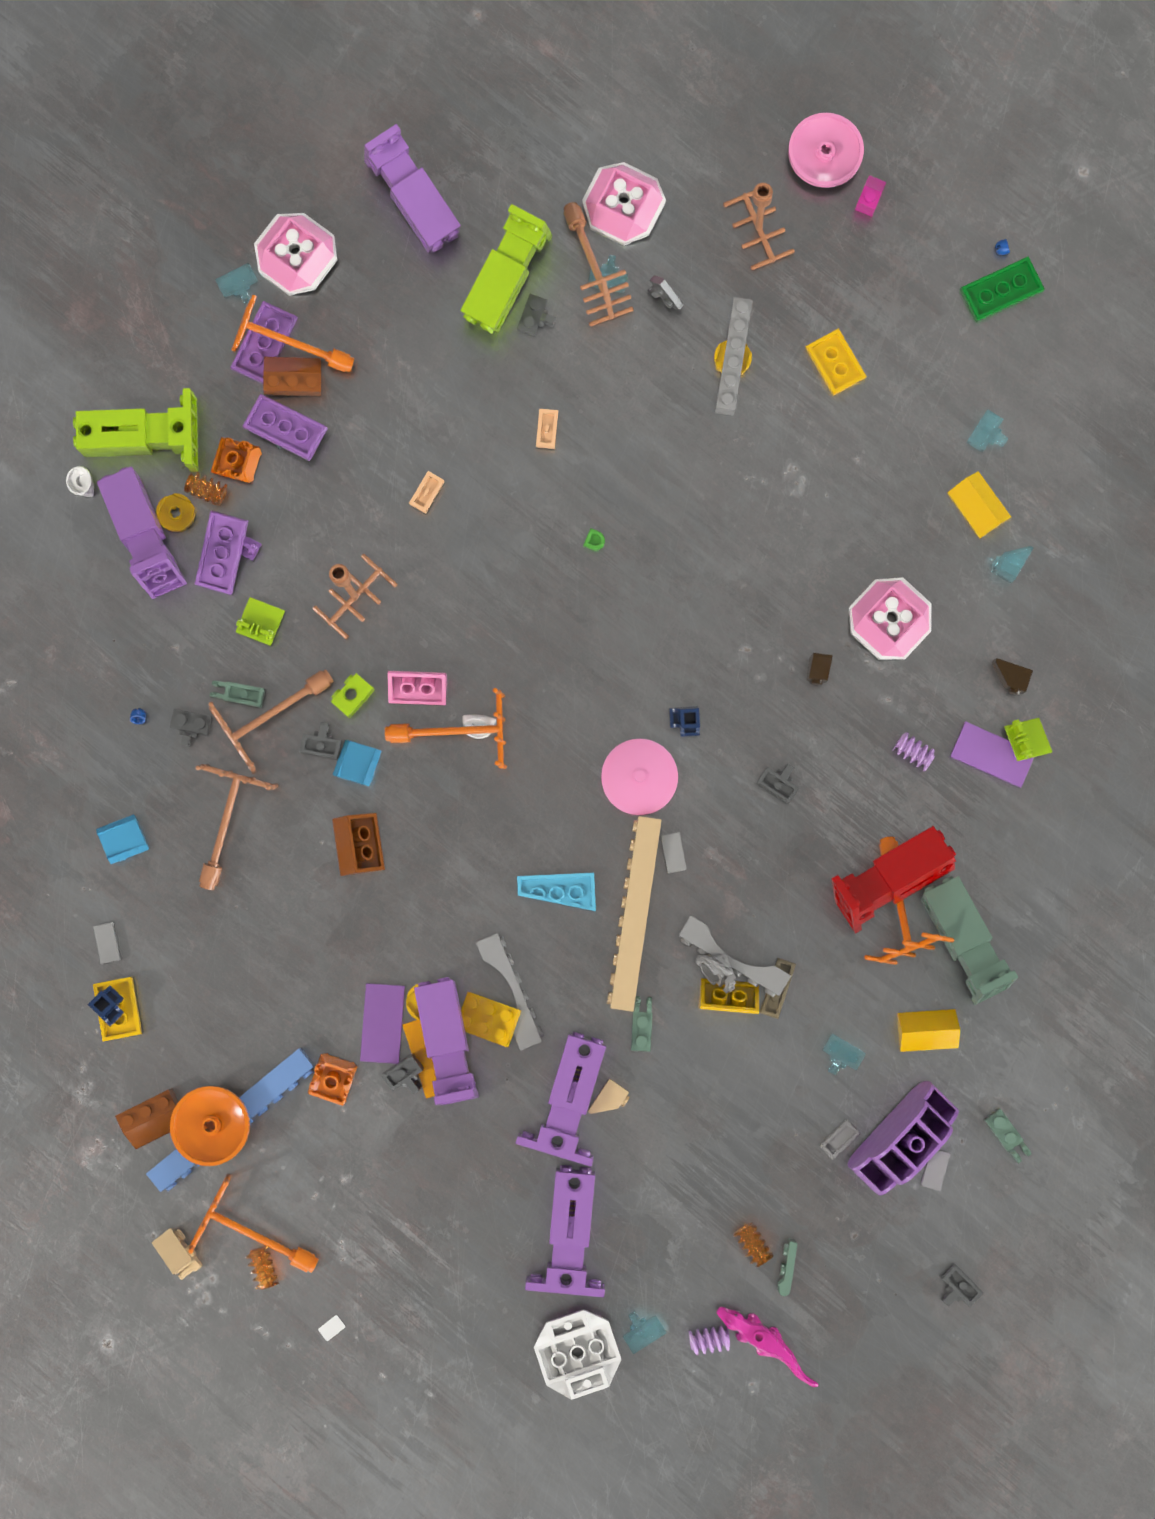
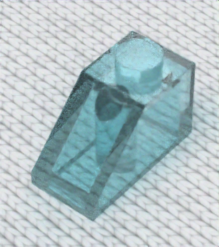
[991,546,1034,583]

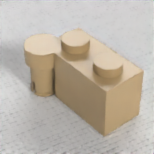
[151,1228,202,1280]

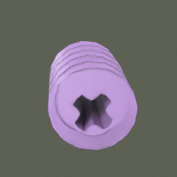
[892,732,935,772]
[688,1326,730,1355]

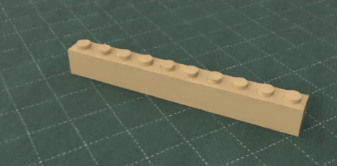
[607,816,661,1012]

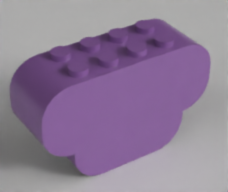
[848,1081,959,1196]

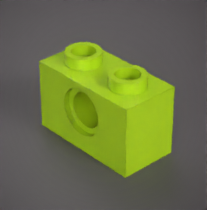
[331,673,375,719]

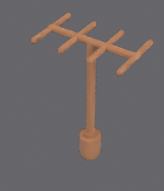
[723,183,795,270]
[563,202,634,326]
[312,554,398,639]
[209,669,334,774]
[196,764,279,890]

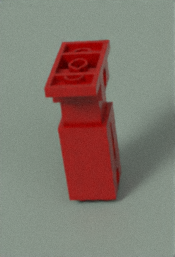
[831,826,956,934]

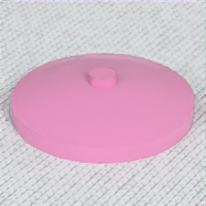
[788,113,864,188]
[601,739,678,816]

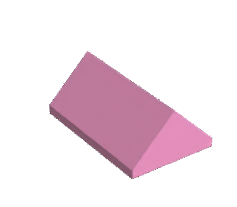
[388,671,447,705]

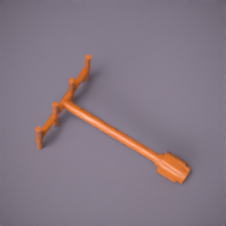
[231,295,355,372]
[385,688,507,769]
[864,836,954,965]
[188,1174,319,1273]

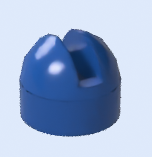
[995,239,1010,255]
[130,708,146,724]

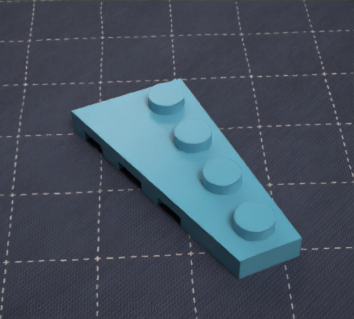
[517,873,596,911]

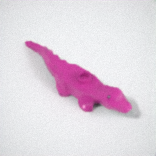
[717,1307,818,1387]

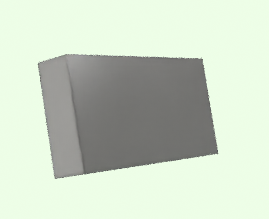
[660,832,687,874]
[93,922,121,964]
[819,1119,861,1160]
[920,1150,950,1191]

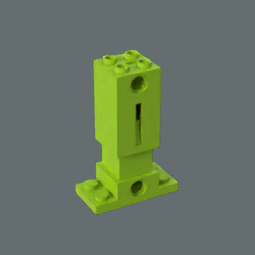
[460,204,552,334]
[73,388,199,472]

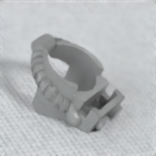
[696,954,736,994]

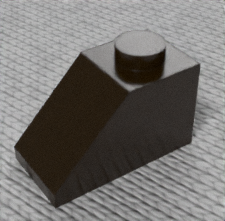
[807,653,833,685]
[992,658,1033,696]

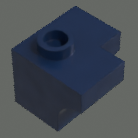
[669,706,700,737]
[87,986,124,1027]

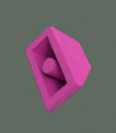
[855,175,886,217]

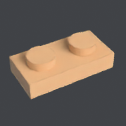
[536,409,558,449]
[409,471,445,514]

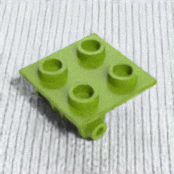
[236,597,285,646]
[1004,718,1052,761]

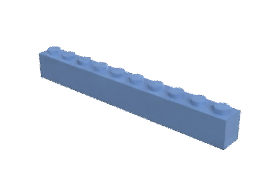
[146,1048,316,1192]

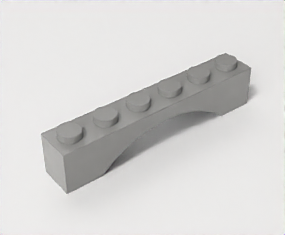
[715,297,753,416]
[679,916,791,997]
[476,934,544,1051]

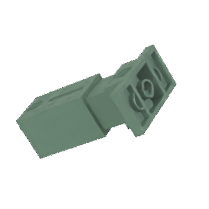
[921,876,1018,1005]

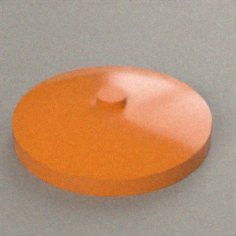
[170,1086,250,1166]

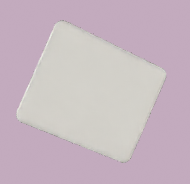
[318,1315,345,1341]

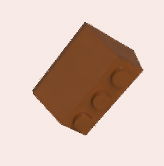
[263,357,321,396]
[332,813,385,876]
[115,1088,179,1149]

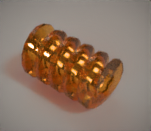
[184,472,228,506]
[733,1222,774,1267]
[246,1246,279,1290]

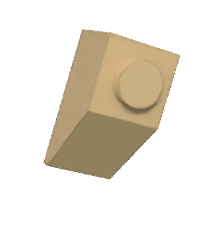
[588,1078,630,1114]

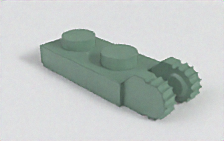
[210,681,266,708]
[631,996,653,1052]
[984,1108,1032,1164]
[777,1239,797,1297]

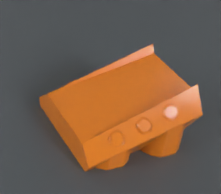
[211,437,262,483]
[308,1053,357,1106]

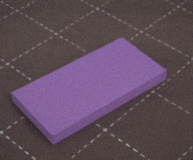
[230,301,298,384]
[242,394,328,461]
[195,510,249,595]
[950,722,1034,788]
[360,983,405,1064]

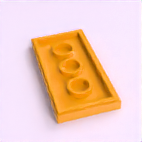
[402,1020,436,1099]

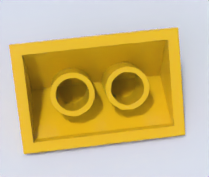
[947,471,1011,538]
[699,978,759,1014]
[897,1009,960,1052]

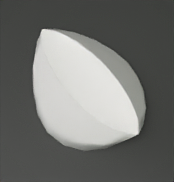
[66,466,94,497]
[462,714,496,739]

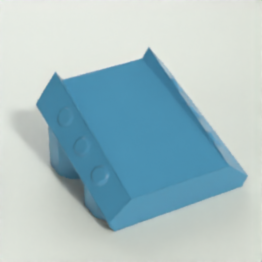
[333,740,382,786]
[96,814,149,864]

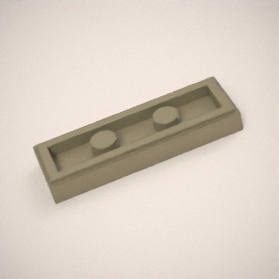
[759,958,796,1019]

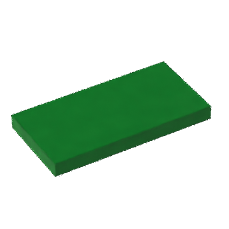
[960,256,1045,322]

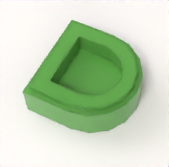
[583,528,605,551]

